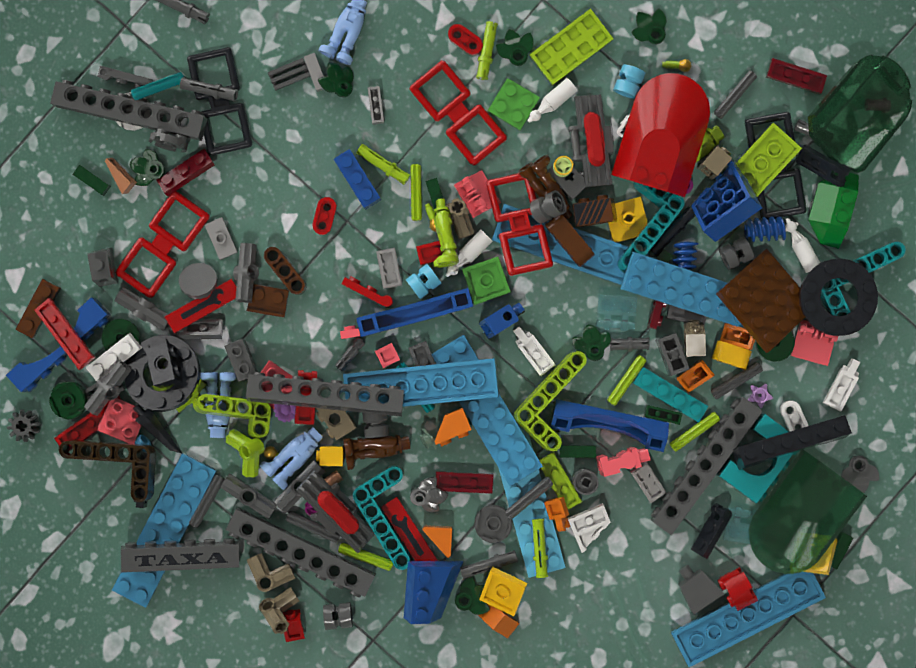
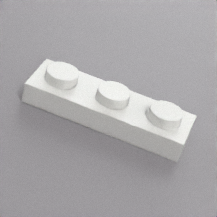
[86,333,142,381]

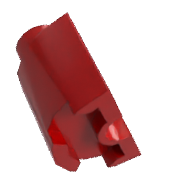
[717,567,758,611]

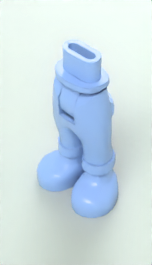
[318,0,367,65]
[200,372,236,438]
[259,427,323,490]

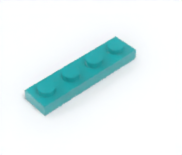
[633,367,709,423]

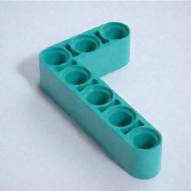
[618,182,685,273]
[820,242,906,316]
[353,465,411,570]

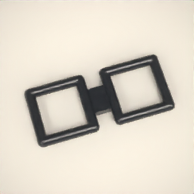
[187,47,253,156]
[745,112,807,220]

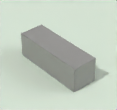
[304,53,324,92]
[368,86,384,125]

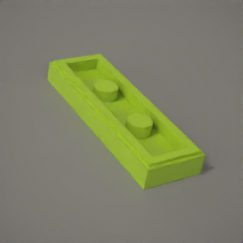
[539,452,582,510]

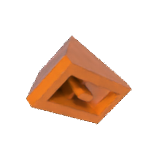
[719,323,755,350]
[676,360,715,393]
[422,525,452,558]
[478,603,520,638]

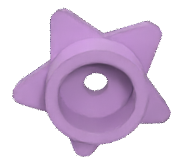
[748,384,773,408]

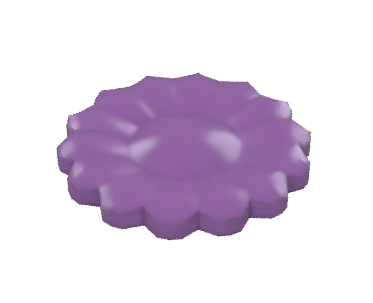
[273,404,295,422]

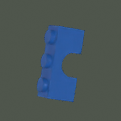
[334,149,381,210]

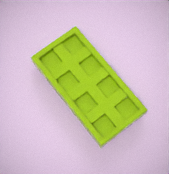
[529,8,614,86]

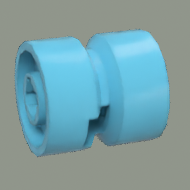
[613,64,646,99]
[406,264,442,299]

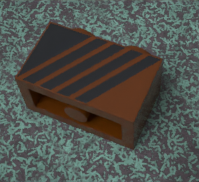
[573,195,617,227]

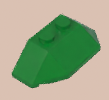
[808,173,859,249]

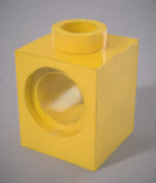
[316,446,344,466]

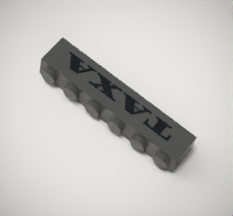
[121,538,239,573]

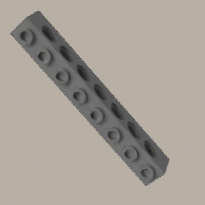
[50,80,207,141]
[246,372,404,417]
[651,397,762,536]
[226,507,376,598]

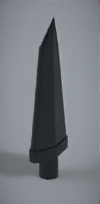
[133,404,182,454]

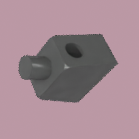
[88,248,118,287]
[678,565,724,614]

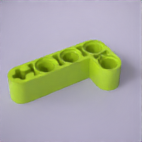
[193,394,271,439]

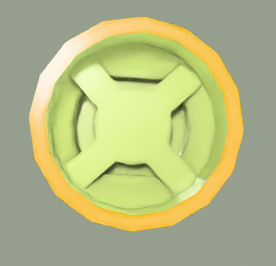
[553,156,573,177]

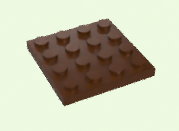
[716,248,805,353]

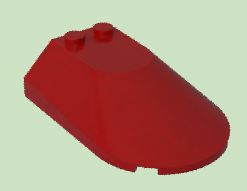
[611,73,710,197]

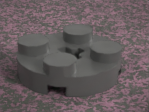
[149,129,188,153]

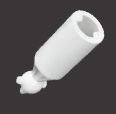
[527,78,577,123]
[785,218,820,273]
[446,229,493,277]

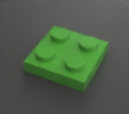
[488,78,540,131]
[462,256,511,305]

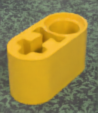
[711,340,752,370]

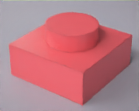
[340,325,361,339]
[375,343,400,368]

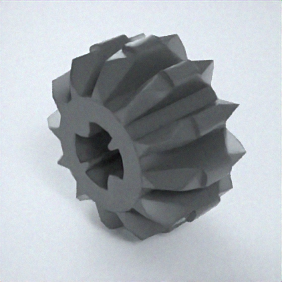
[7,409,41,442]

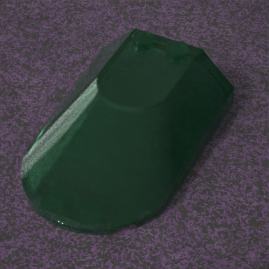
[808,55,912,173]
[749,449,867,574]

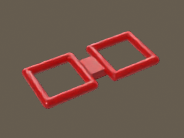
[409,60,507,166]
[486,173,553,276]
[115,191,210,298]

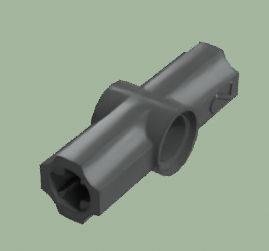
[233,243,259,303]
[114,287,169,331]
[84,360,132,416]
[274,460,326,513]
[220,473,277,519]

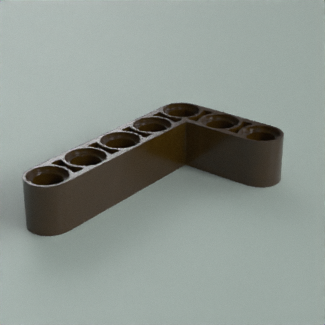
[59,440,156,502]

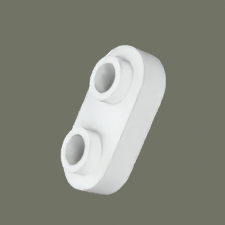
[780,401,808,432]

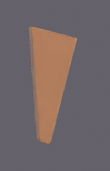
[105,158,137,194]

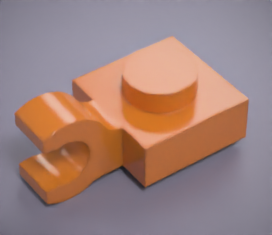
[544,497,570,532]

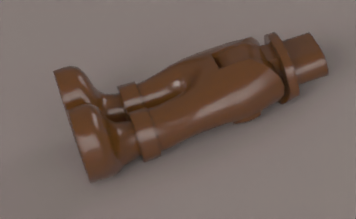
[518,155,572,219]
[343,435,410,470]

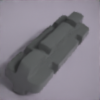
[335,338,365,371]

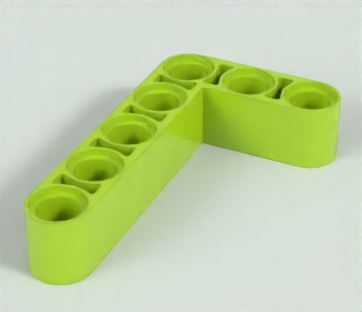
[514,351,587,451]

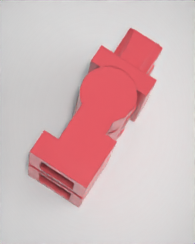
[596,447,650,477]

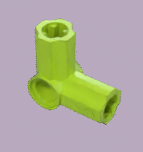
[226,429,265,478]

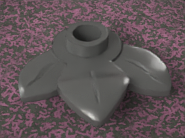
[841,456,879,494]
[410,477,448,512]

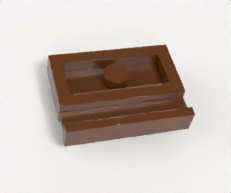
[246,284,289,318]

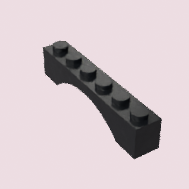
[732,415,852,470]

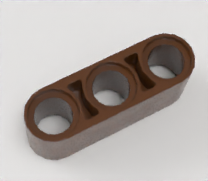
[545,215,595,267]
[264,247,307,295]

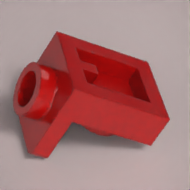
[283,609,305,642]

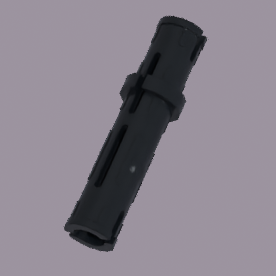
[650,206,696,256]

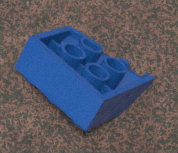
[691,160,762,242]
[404,561,463,624]

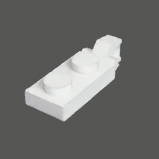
[513,326,556,377]
[823,358,860,412]

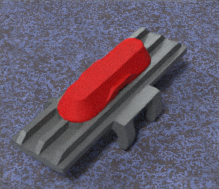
[568,94,614,187]
[296,470,375,553]

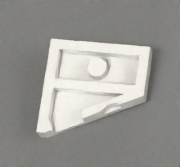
[567,503,611,553]

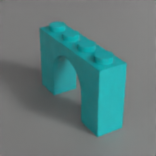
[717,413,800,504]

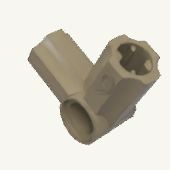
[446,198,474,239]
[247,553,296,592]
[259,587,299,634]

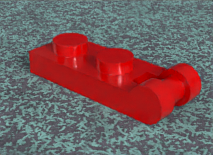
[341,276,393,307]
[294,370,317,425]

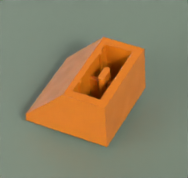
[434,407,472,447]

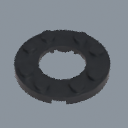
[799,258,878,336]
[125,335,201,412]

